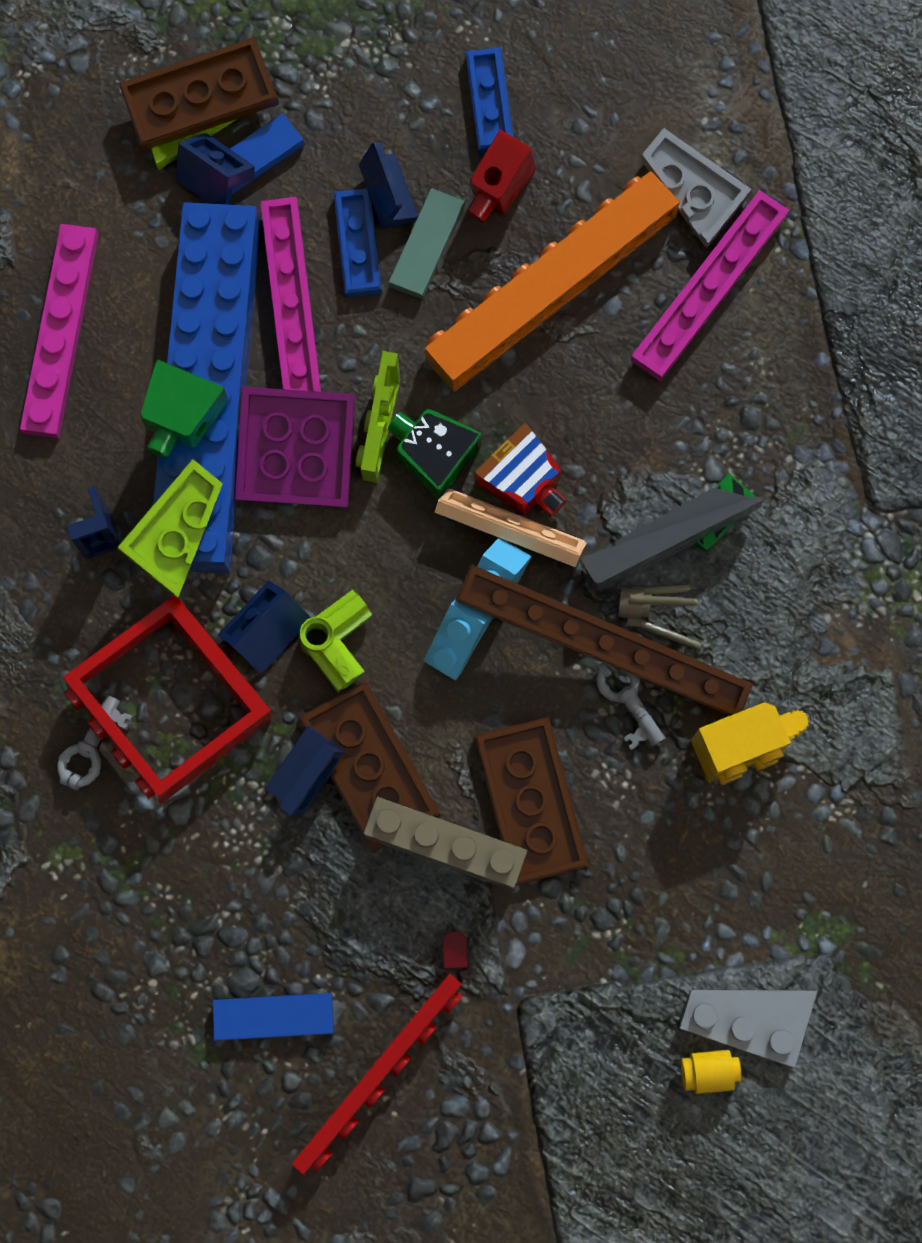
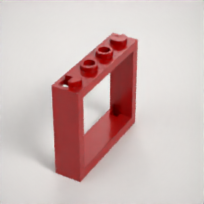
[63,596,271,804]

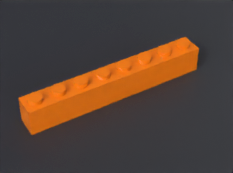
[425,171,680,393]

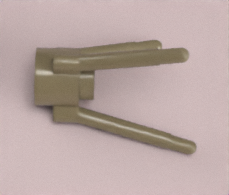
[618,585,702,650]

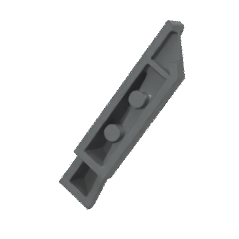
[580,488,761,593]

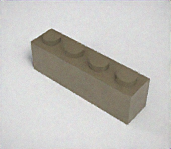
[364,797,527,892]

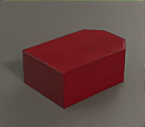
[443,932,468,969]

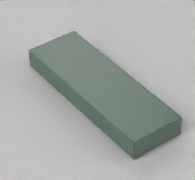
[389,188,465,300]

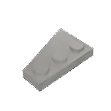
[641,128,751,249]
[678,990,817,1068]

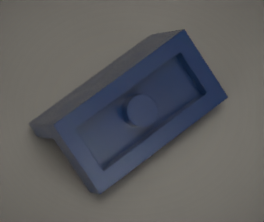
[176,132,255,205]
[358,142,418,228]
[67,486,121,559]
[217,580,311,673]
[266,727,346,816]

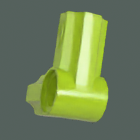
[299,590,372,693]

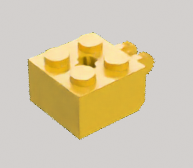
[691,702,810,785]

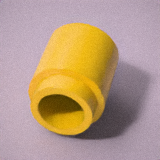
[681,1050,741,1094]

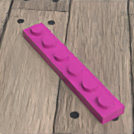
[630,190,789,382]
[260,197,322,392]
[20,224,99,439]

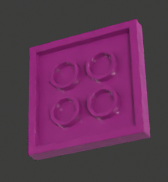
[235,387,356,507]

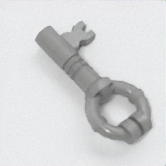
[596,663,666,750]
[57,695,133,790]

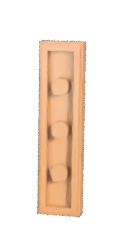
[435,488,586,567]

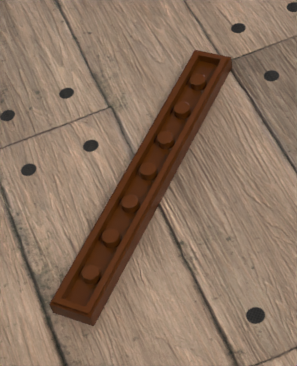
[455,564,753,716]

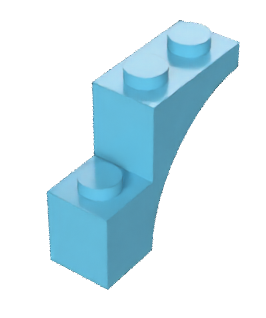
[423,538,532,681]

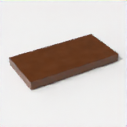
[118,37,279,151]
[299,681,440,853]
[474,717,589,886]

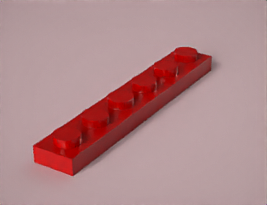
[292,974,463,1175]

